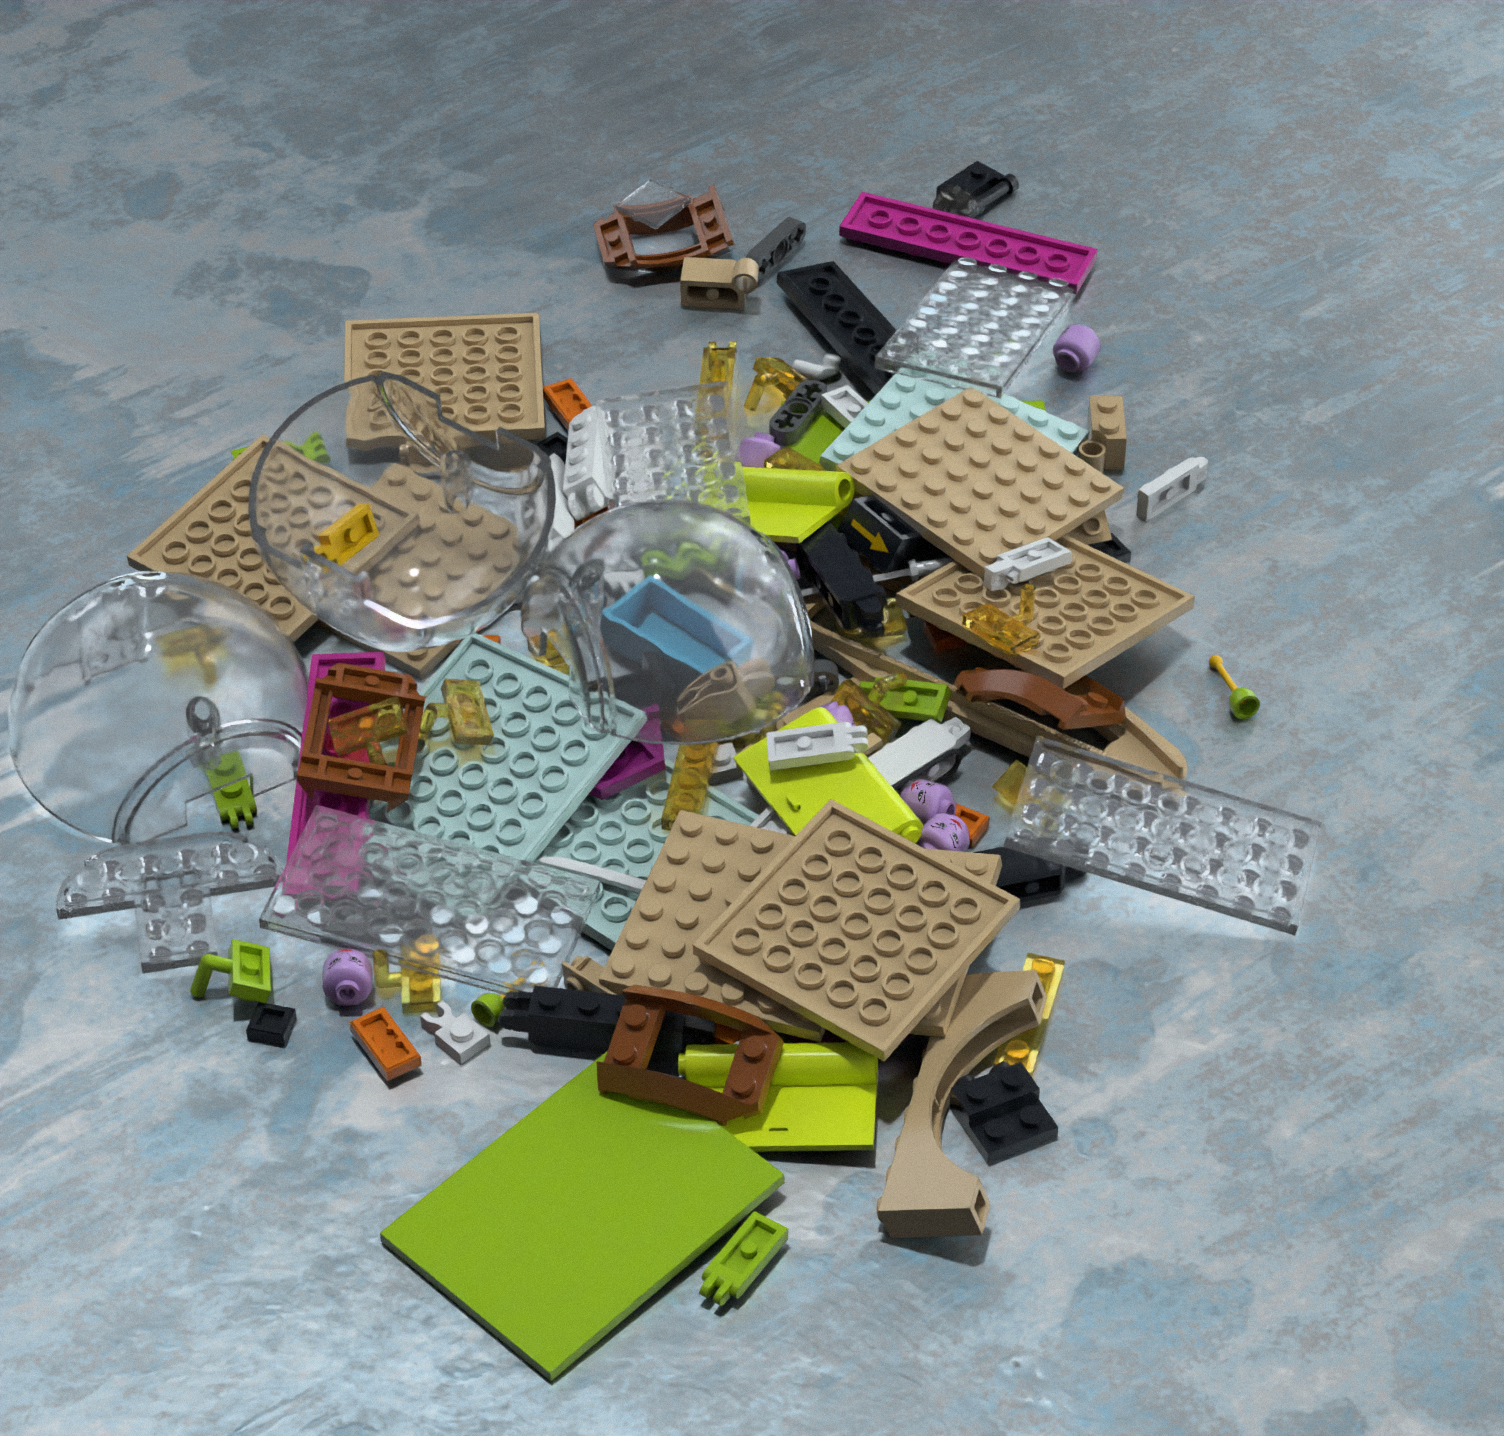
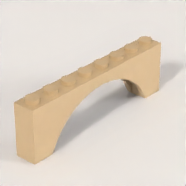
[877,970,1047,1238]

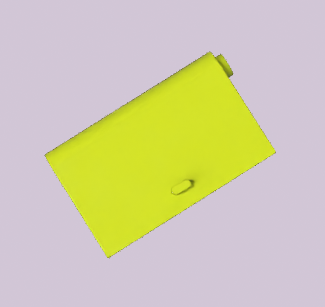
[668,465,855,543]
[733,707,923,843]
[678,1042,878,1152]

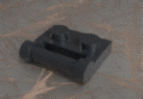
[936,161,1019,217]

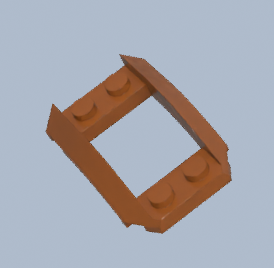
[593,184,738,272]
[296,662,426,813]
[954,666,1126,730]
[597,984,784,1126]

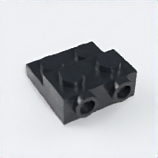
[950,1062,1058,1164]

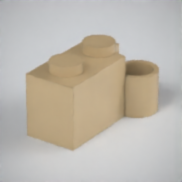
[680,257,759,309]
[1078,395,1127,474]

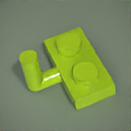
[190,939,271,1003]

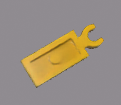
[305,504,379,573]

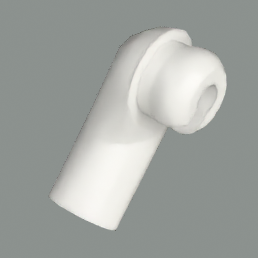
[792,354,841,381]

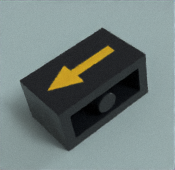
[837,495,922,573]

